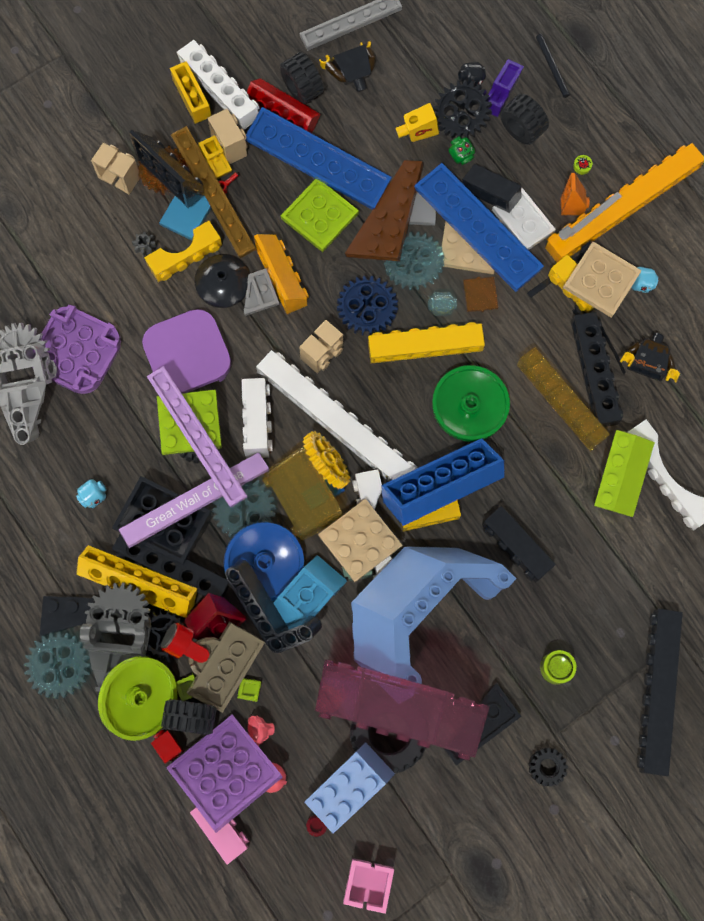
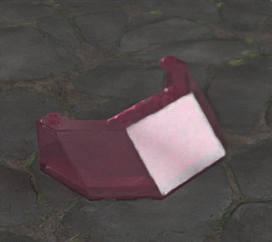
[315,659,490,761]

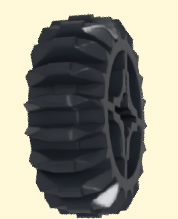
[146,609,193,663]

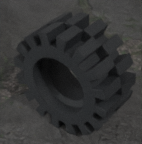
[529,748,568,786]

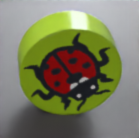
[573,155,593,175]

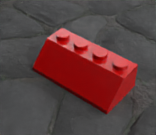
[247,78,321,134]

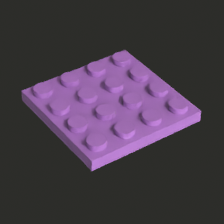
[166,715,283,833]

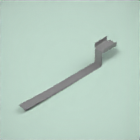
[559,192,622,240]

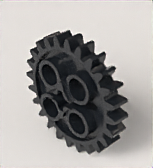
[433,80,492,139]

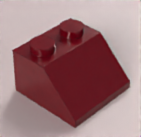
[184,593,246,640]

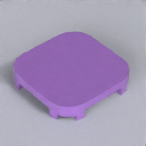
[32,305,121,394]
[142,309,232,394]

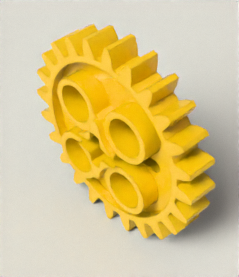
[303,431,350,489]

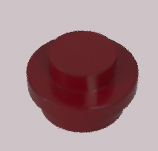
[306,815,327,837]

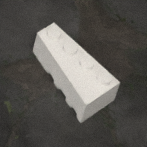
[242,378,273,459]

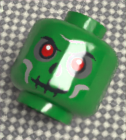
[449,136,475,165]

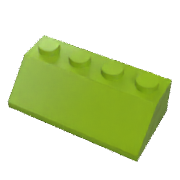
[594,430,655,517]

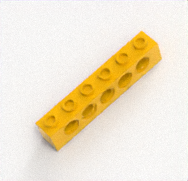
[77,545,197,618]

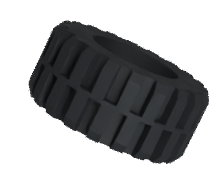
[350,693,429,773]

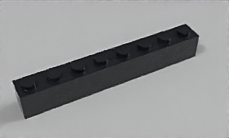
[637,609,683,777]

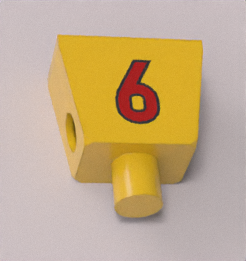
[395,103,439,142]

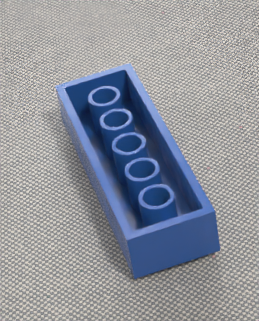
[381,439,504,526]

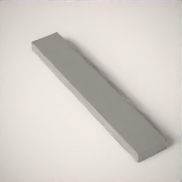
[300,0,402,51]

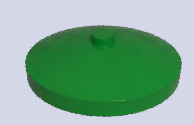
[432,366,510,441]

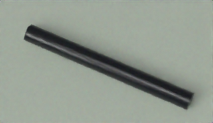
[536,34,570,98]

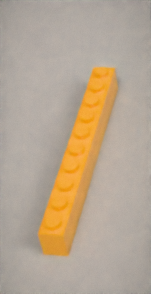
[545,143,704,263]

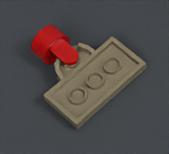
[161,621,265,713]

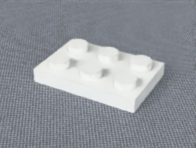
[492,188,556,250]

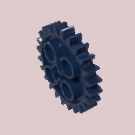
[337,276,398,336]

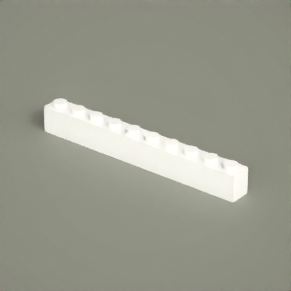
[256,350,417,482]

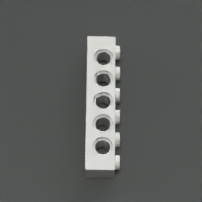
[177,40,260,130]

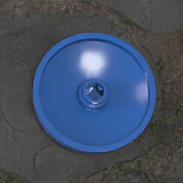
[224,522,304,601]

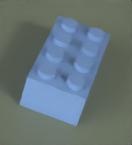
[305,742,395,833]

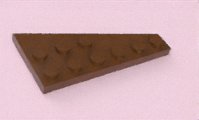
[345,160,423,261]

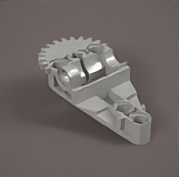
[0,323,57,445]

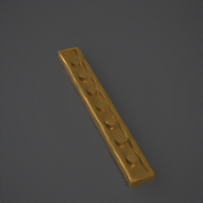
[171,126,256,258]

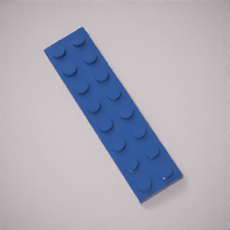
[245,107,392,210]
[414,163,544,292]

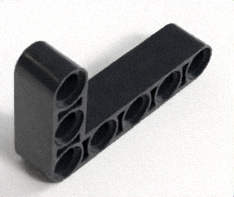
[225,559,322,653]

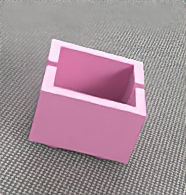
[343,858,394,914]

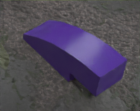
[488,59,524,117]

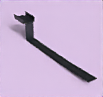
[527,240,592,298]
[572,304,626,375]

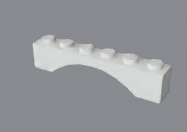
[627,420,704,530]
[352,469,392,579]

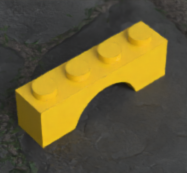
[144,221,222,282]

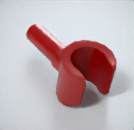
[218,172,238,194]

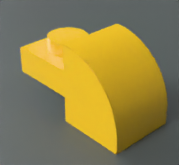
[199,135,232,179]

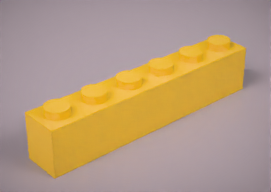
[368,322,485,363]

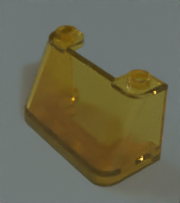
[262,446,342,541]

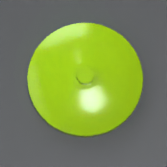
[98,656,177,741]

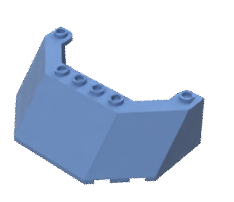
[351,547,517,704]

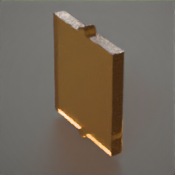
[463,277,498,312]

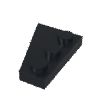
[39,596,104,637]

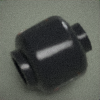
[458,62,486,86]

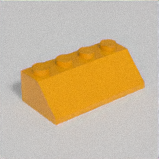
[254,234,309,314]

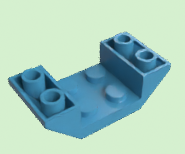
[274,555,347,625]

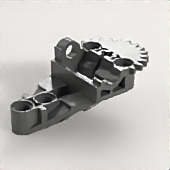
[80,583,151,692]

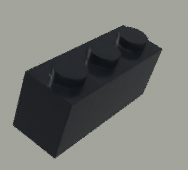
[462,164,522,213]

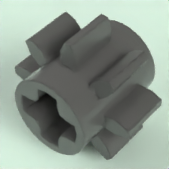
[132,232,156,257]

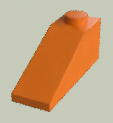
[561,173,590,215]

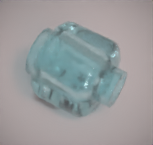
[428,292,457,316]

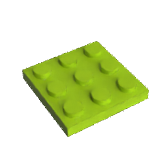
[281,179,359,252]
[157,390,222,455]

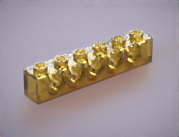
[517,347,610,452]

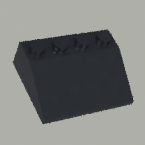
[129,130,204,208]
[112,476,213,564]

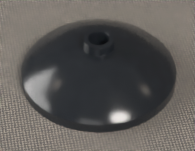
[194,254,250,308]

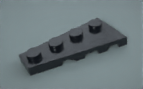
[443,683,522,766]

